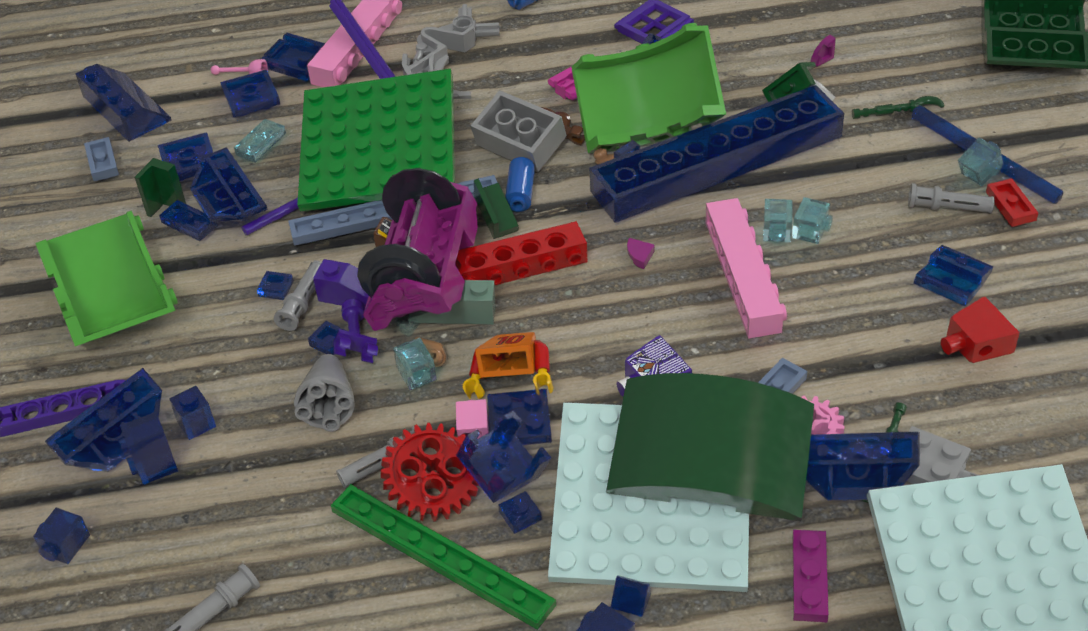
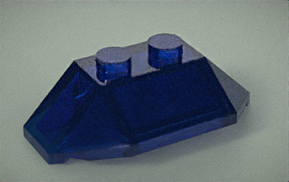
[190,147,268,224]
[45,368,162,472]
[806,432,920,501]

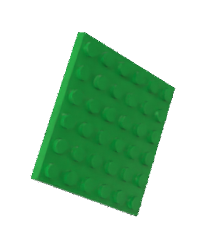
[297,69,455,212]

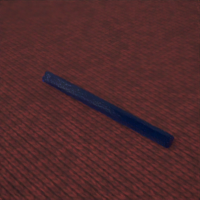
[912,105,1064,204]

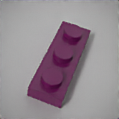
[792,529,829,623]

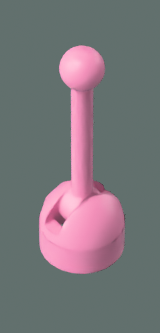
[211,59,268,79]

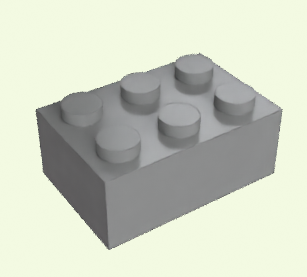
[470,90,567,172]

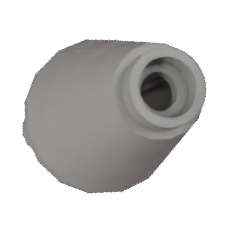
[294,354,355,432]

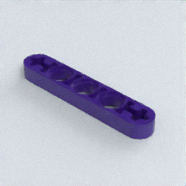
[0,379,134,437]

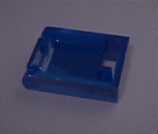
[260,33,325,81]

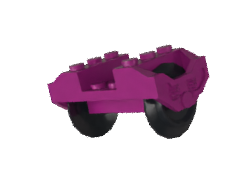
[357,168,478,331]

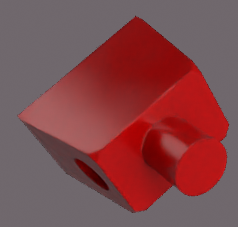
[941,297,1020,363]

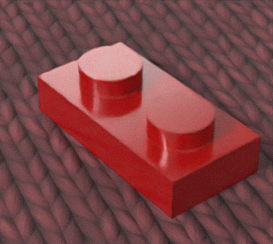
[986,178,1038,227]

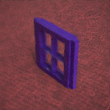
[614,0,694,44]

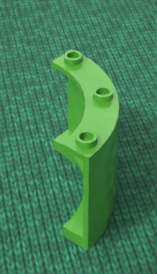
[571,23,726,153]
[35,210,178,346]

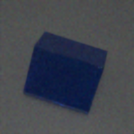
[610,575,651,617]

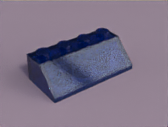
[75,64,172,142]

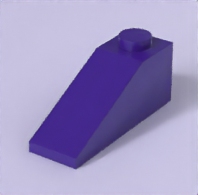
[313,259,369,310]

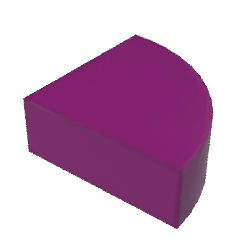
[810,35,836,67]
[627,238,655,269]

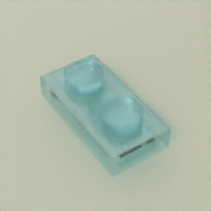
[234,119,286,163]

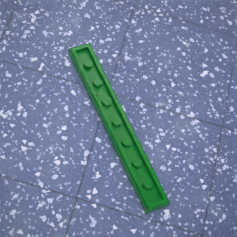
[330,484,556,630]

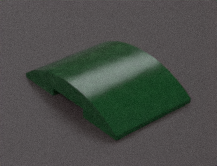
[981,0,1088,69]
[606,373,814,521]

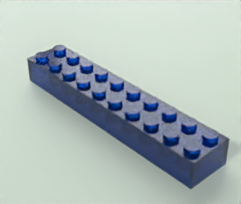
[589,85,845,223]

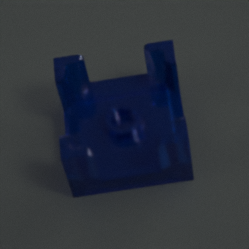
[456,411,552,503]

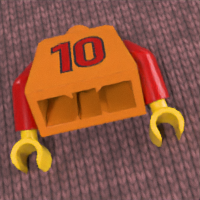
[462,332,554,399]

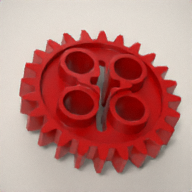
[380,422,483,522]

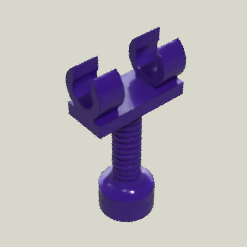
[333,299,378,364]

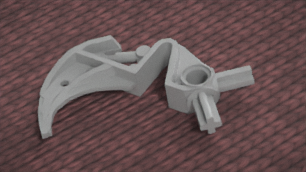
[402,4,500,99]

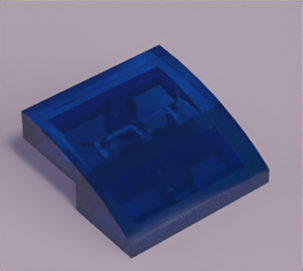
[913,245,994,306]

